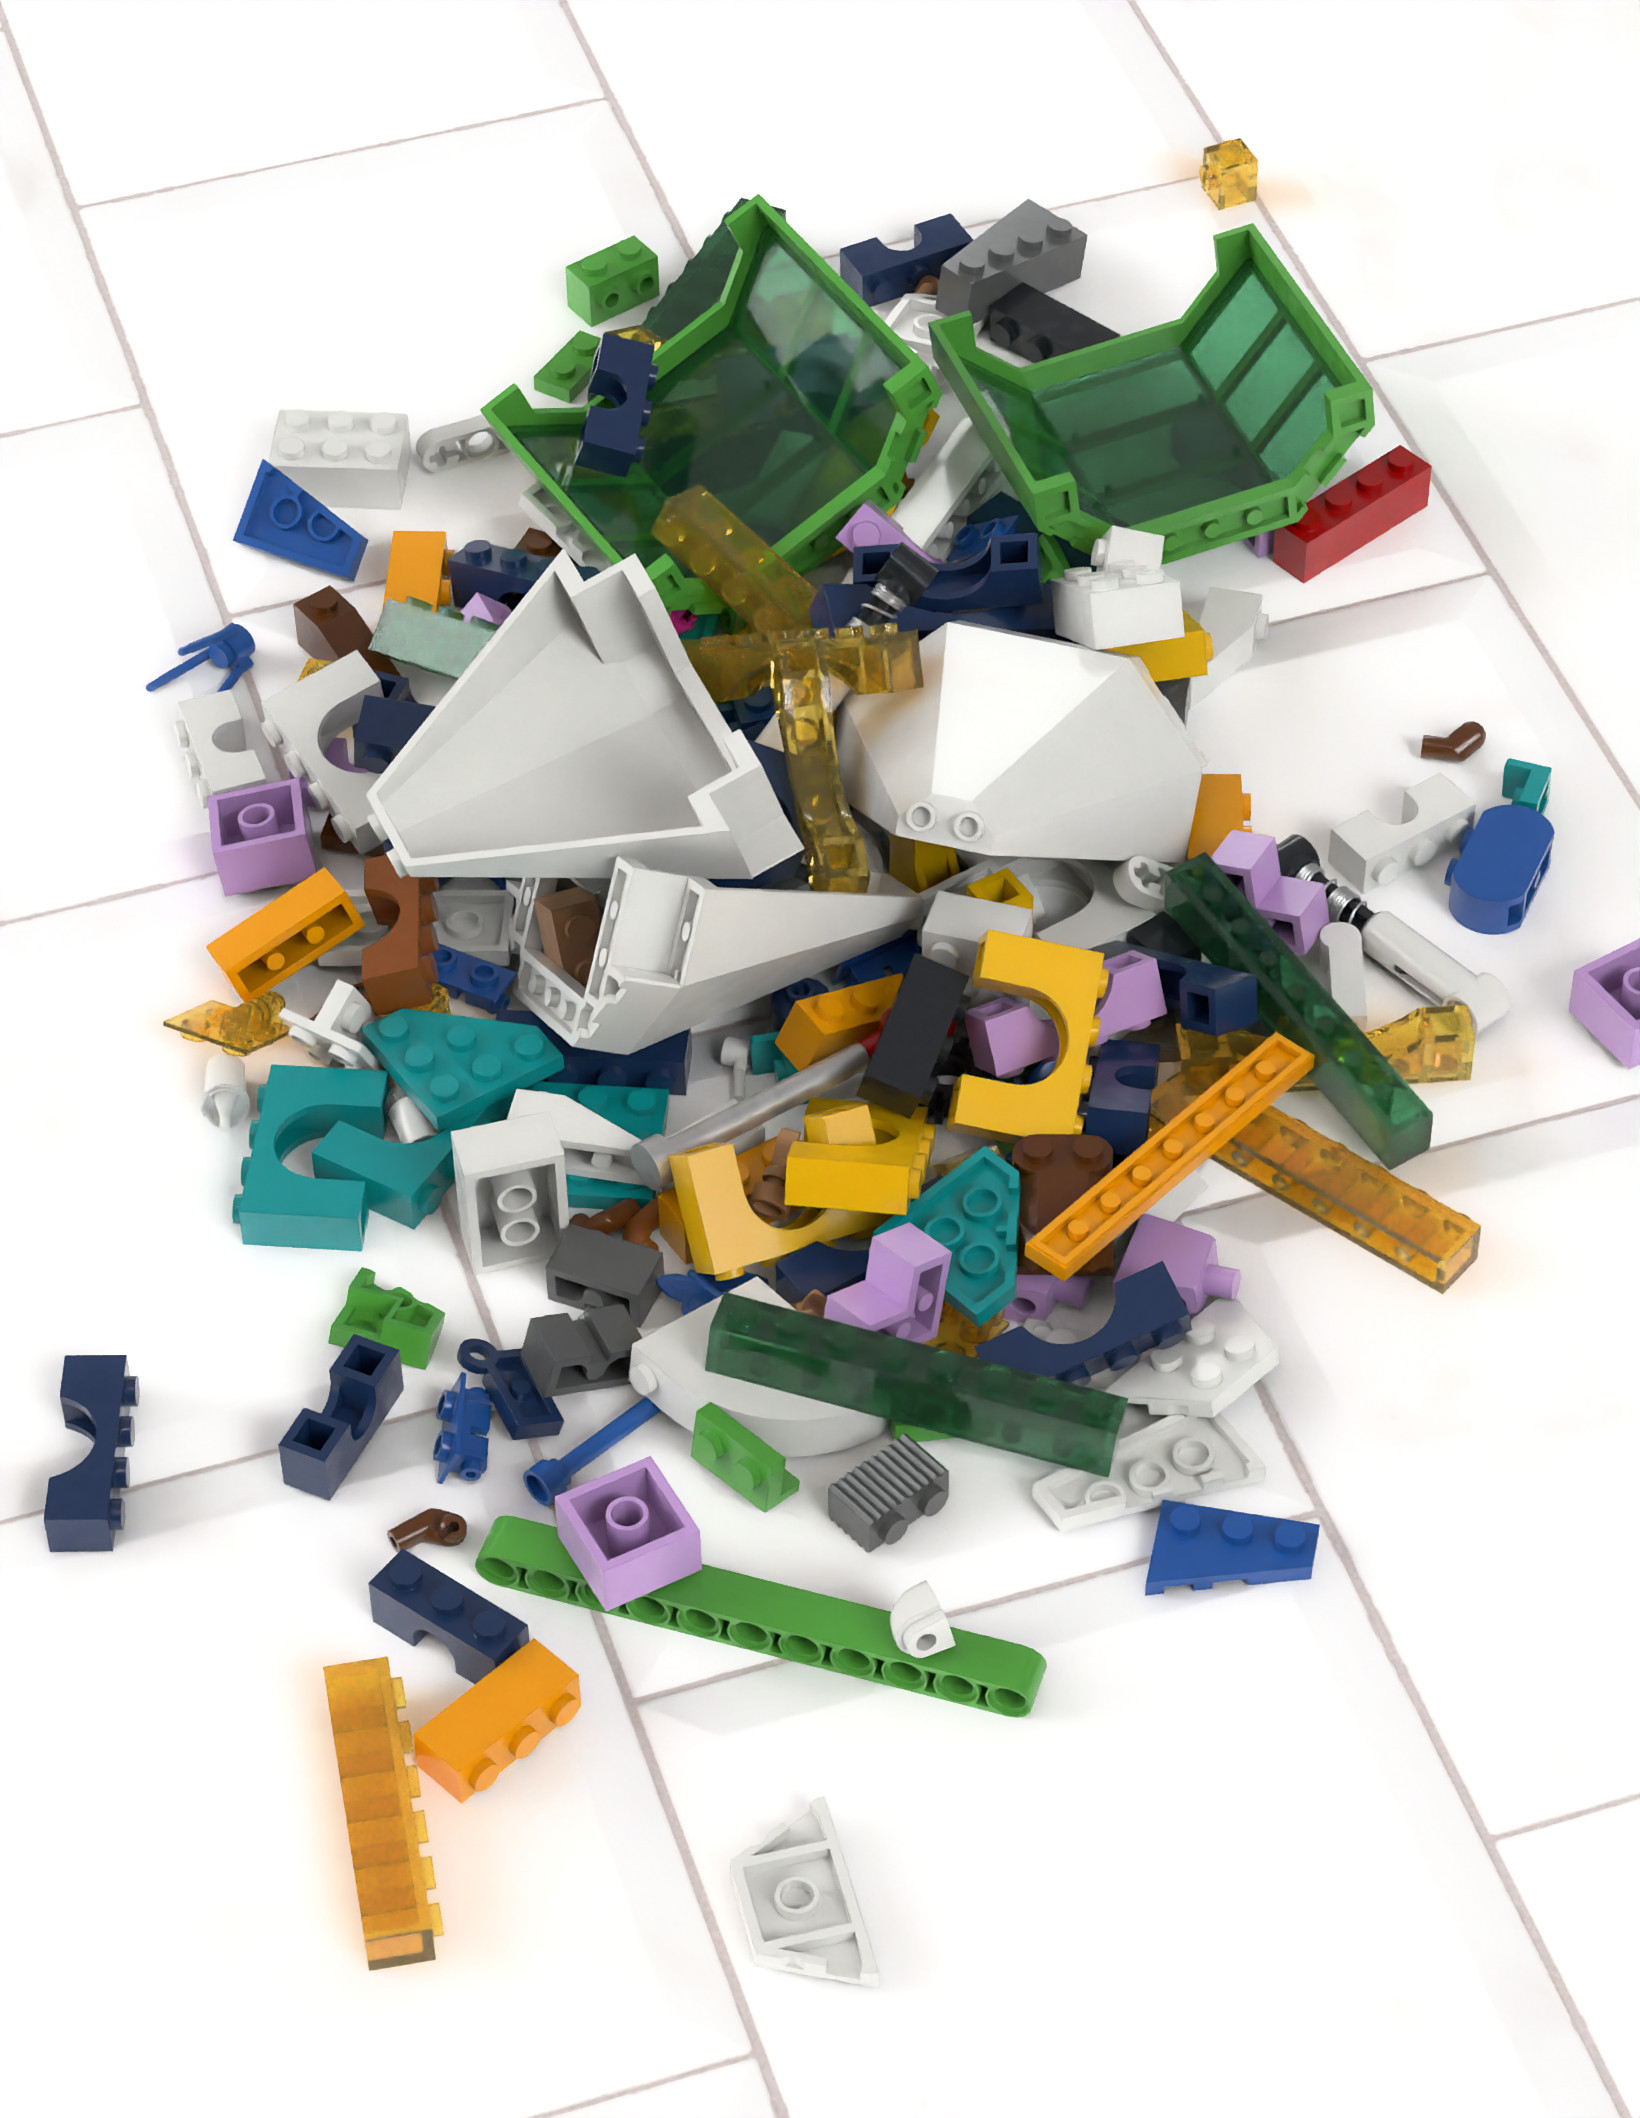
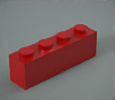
[1272,445,1432,584]

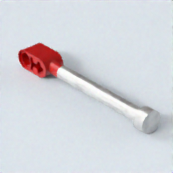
[631,1007,957,1190]

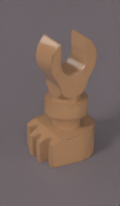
[748,1128,803,1222]

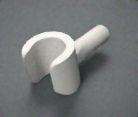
[721,1037,751,1102]

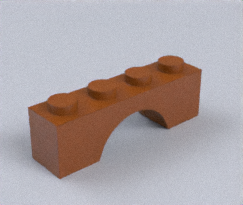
[362,854,439,1016]

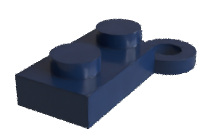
[456,1338,564,1440]

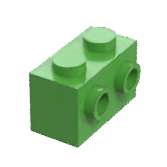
[565,235,660,327]

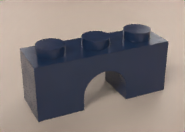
[840,213,973,307]
[574,333,659,478]
[1078,1039,1161,1155]
[278,1334,404,1501]
[368,1548,530,1684]

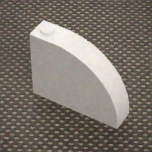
[628,1276,893,1457]

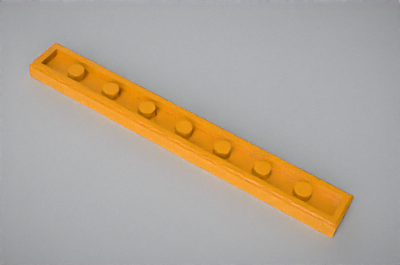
[1024,1032,1315,1282]

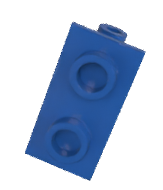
[946,515,1022,562]
[831,929,922,988]
[432,943,517,1015]
[433,1372,492,1484]

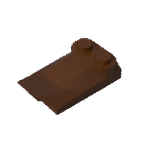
[1012,1134,1114,1276]

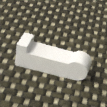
[1315,922,1367,1047]

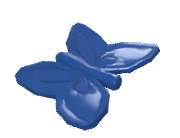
[656,1269,769,1315]

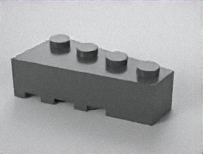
[935,198,1088,324]

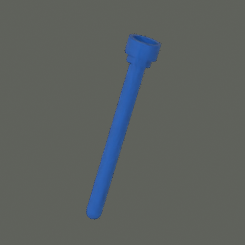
[523,1397,662,1506]

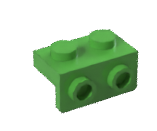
[690,1402,800,1513]

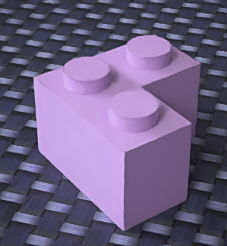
[1207,830,1330,955]
[821,1222,952,1368]

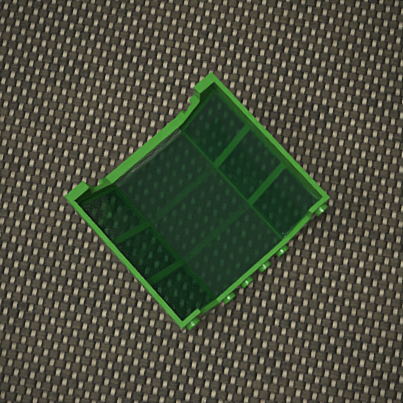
[479,193,943,616]
[928,223,1375,565]

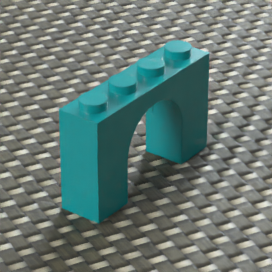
[232,1064,391,1252]
[311,1093,515,1230]

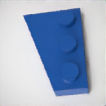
[233,458,369,582]
[1145,1500,1320,1596]

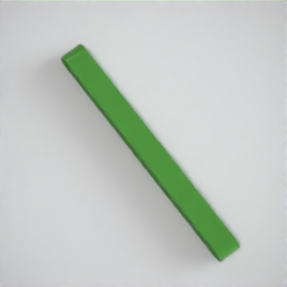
[475,1515,1047,1718]

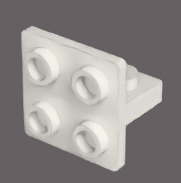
[279,979,391,1079]

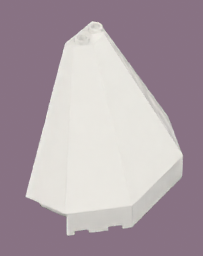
[366,548,805,879]
[828,620,1209,863]
[506,854,924,1055]

